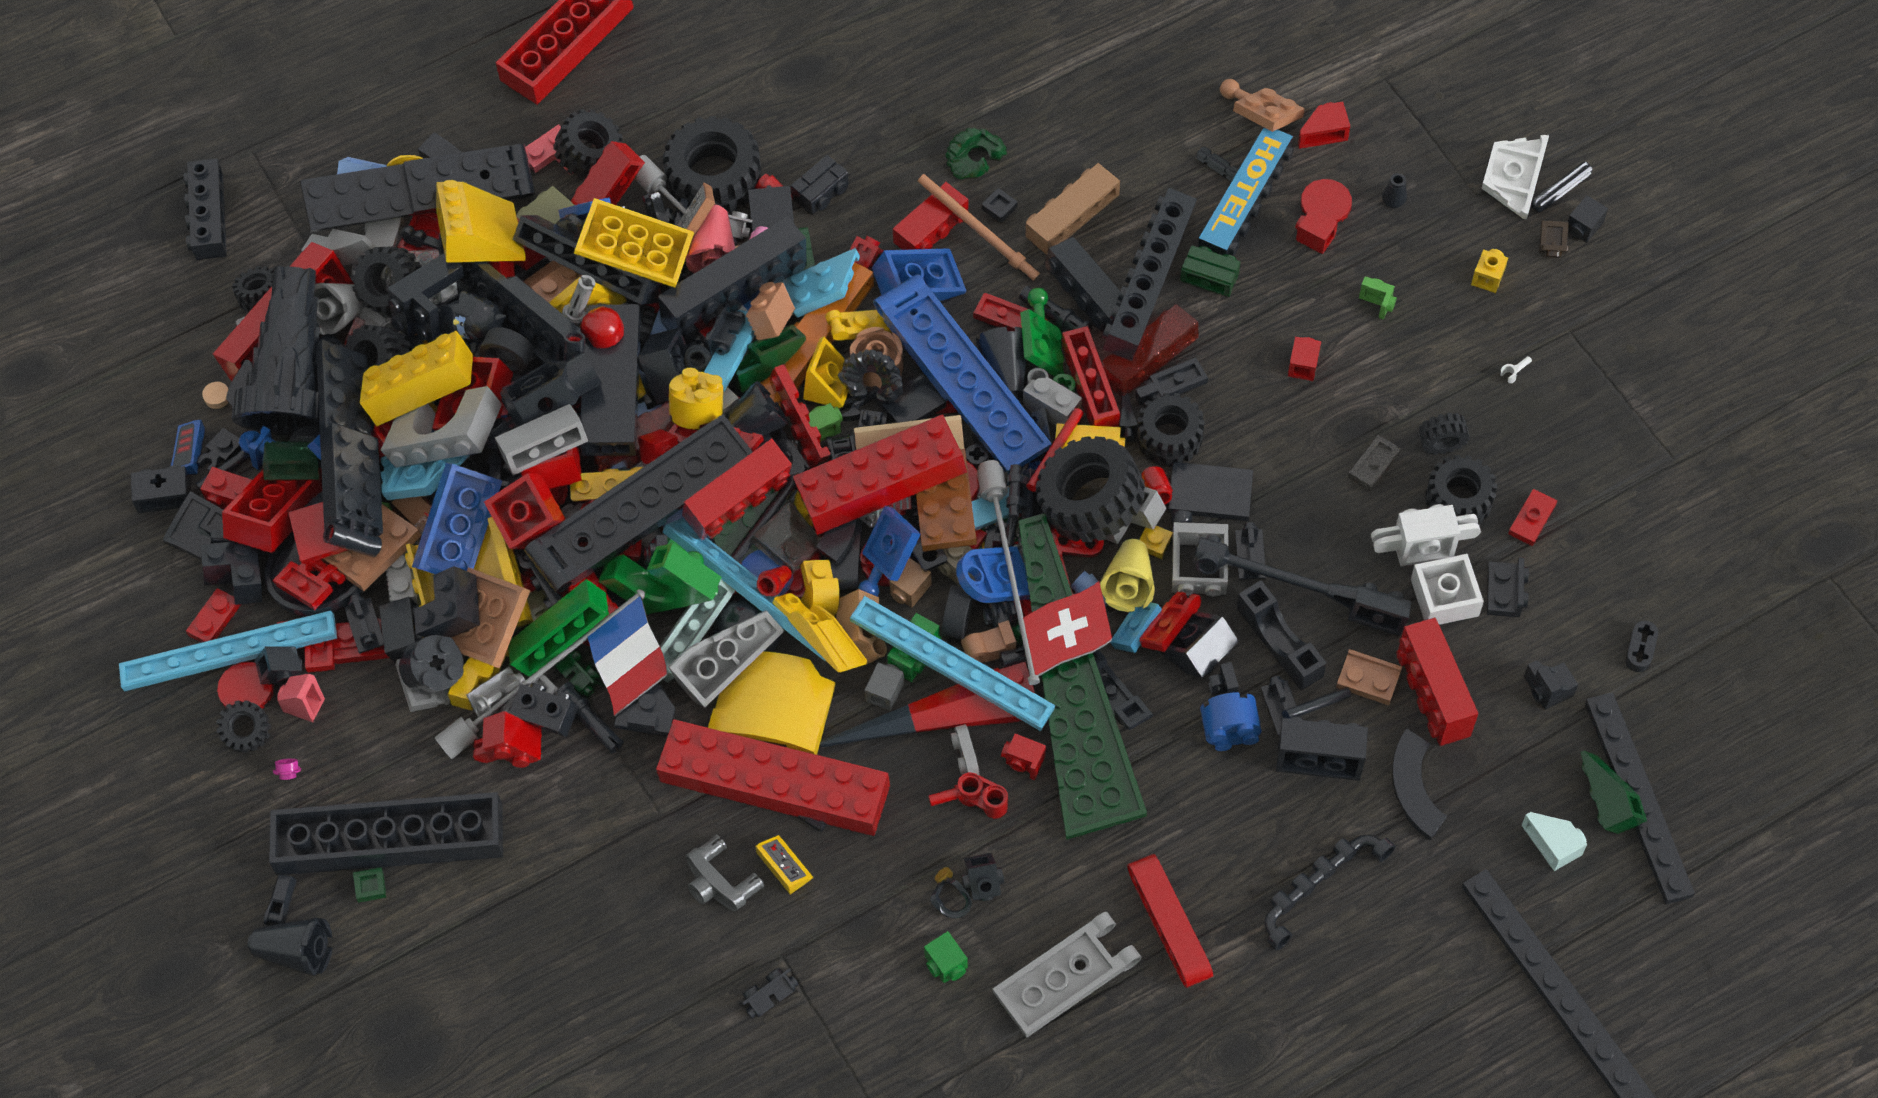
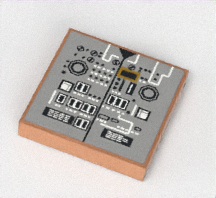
[677,183,715,239]

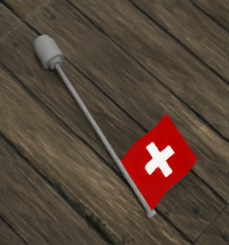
[977,460,1112,685]

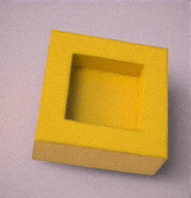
[1140,526,1173,559]

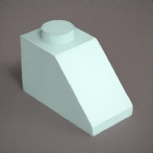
[1522,812,1587,871]

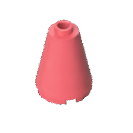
[686,205,735,273]

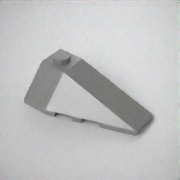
[668,610,784,707]

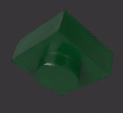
[353,867,386,903]

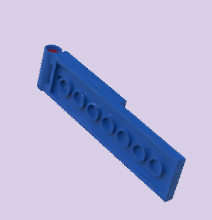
[873,274,1052,475]

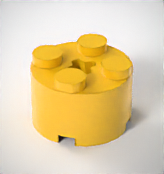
[669,368,723,429]

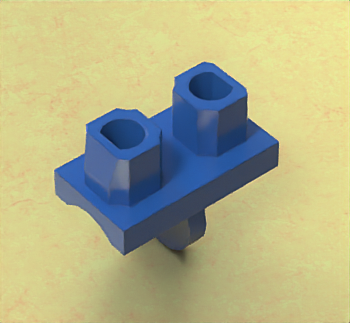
[239,426,282,470]

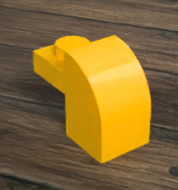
[800,560,839,617]

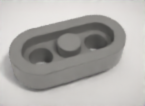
[951,724,979,775]

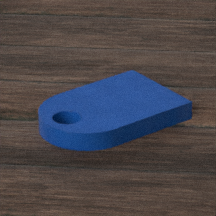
[956,546,1030,603]

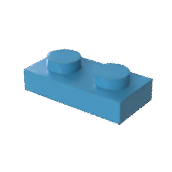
[1110,602,1162,653]

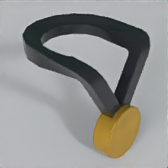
[930,867,972,918]

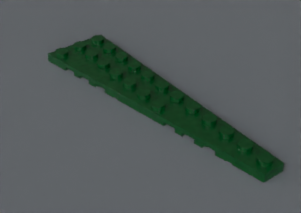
[1018,513,1147,840]

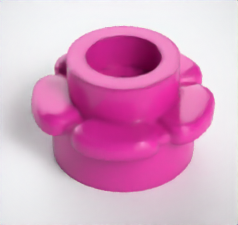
[273,758,301,780]

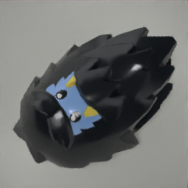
[438,291,506,344]

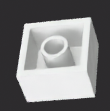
[1411,554,1484,625]

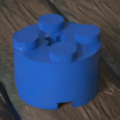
[1200,693,1261,751]

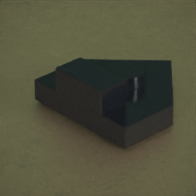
[614,684,676,736]

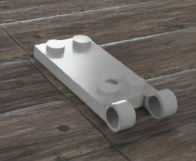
[993,912,1142,1038]

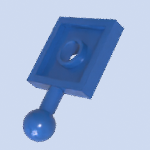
[858,506,921,597]

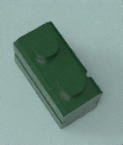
[1180,245,1241,297]

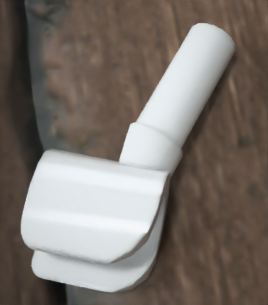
[1501,356,1532,383]

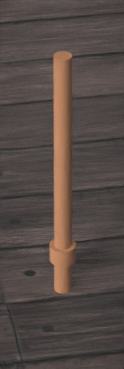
[917,174,1040,281]

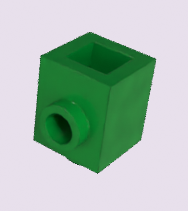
[924,931,968,983]

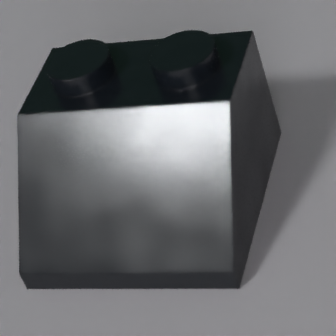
[1159,611,1239,678]

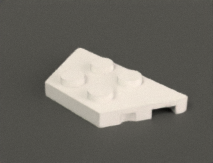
[1482,135,1549,219]

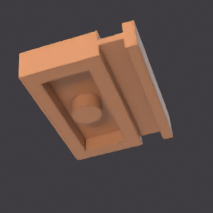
[1336,649,1402,705]

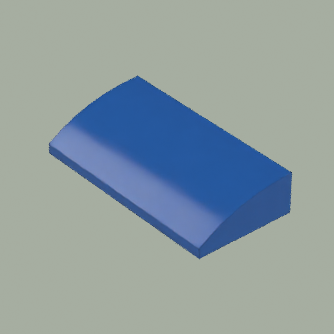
[412,463,502,574]

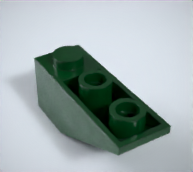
[1580,751,1647,834]

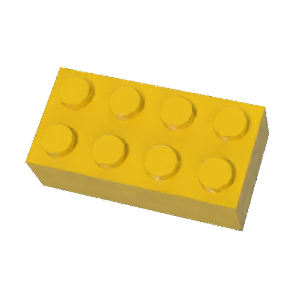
[360,331,473,426]

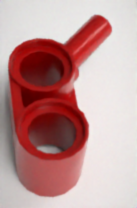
[928,772,1008,819]

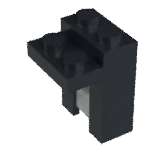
[388,253,466,343]

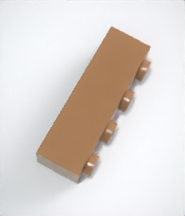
[1026,163,1120,255]

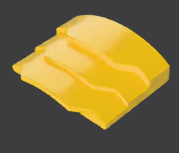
[708,651,836,755]

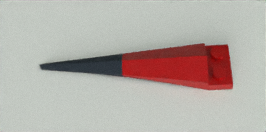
[819,662,1035,747]

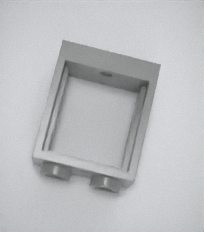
[1171,522,1228,597]

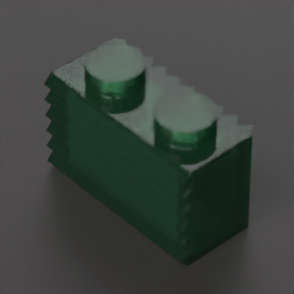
[263,441,320,480]

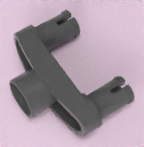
[685,834,764,911]

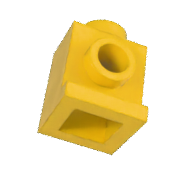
[1471,249,1508,293]

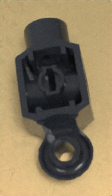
[484,351,602,454]

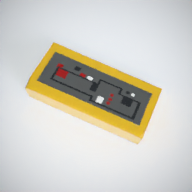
[755,835,813,895]

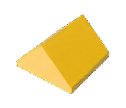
[803,336,848,408]

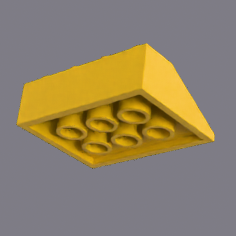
[436,180,525,262]
[574,198,694,288]

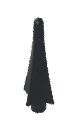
[1119,379,1137,442]

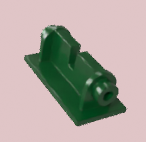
[554,648,605,697]

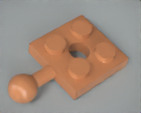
[1220,79,1305,132]

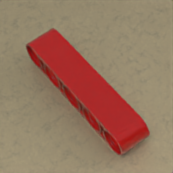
[1127,854,1213,988]

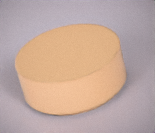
[202,382,229,409]

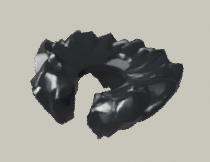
[837,349,903,404]

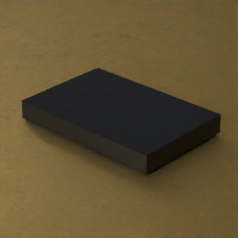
[1168,462,1253,521]

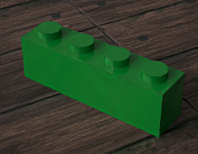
[508,579,609,677]

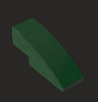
[730,325,806,392]

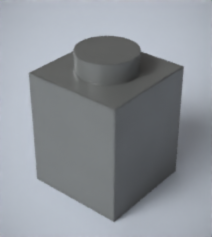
[865,663,904,711]

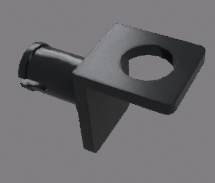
[911,526,948,572]

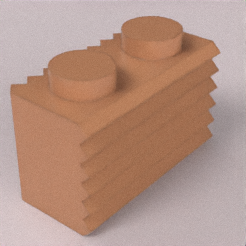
[745,282,795,340]

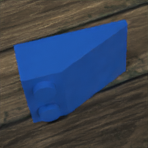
[872,249,966,301]

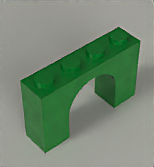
[598,543,722,615]

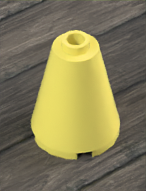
[1100,539,1155,612]

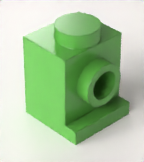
[809,403,843,442]

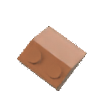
[523,260,582,303]

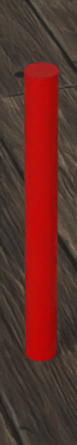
[1027,408,1083,492]

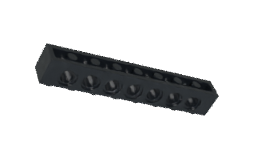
[1102,188,1197,361]

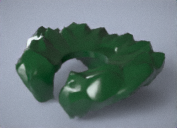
[945,128,1007,179]

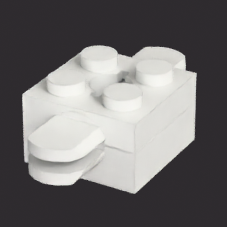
[1371,504,1481,567]

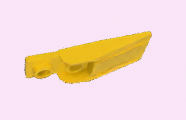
[772,593,867,672]

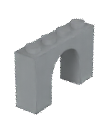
[381,386,502,468]

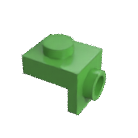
[1359,276,1397,320]

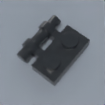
[1006,464,1048,521]

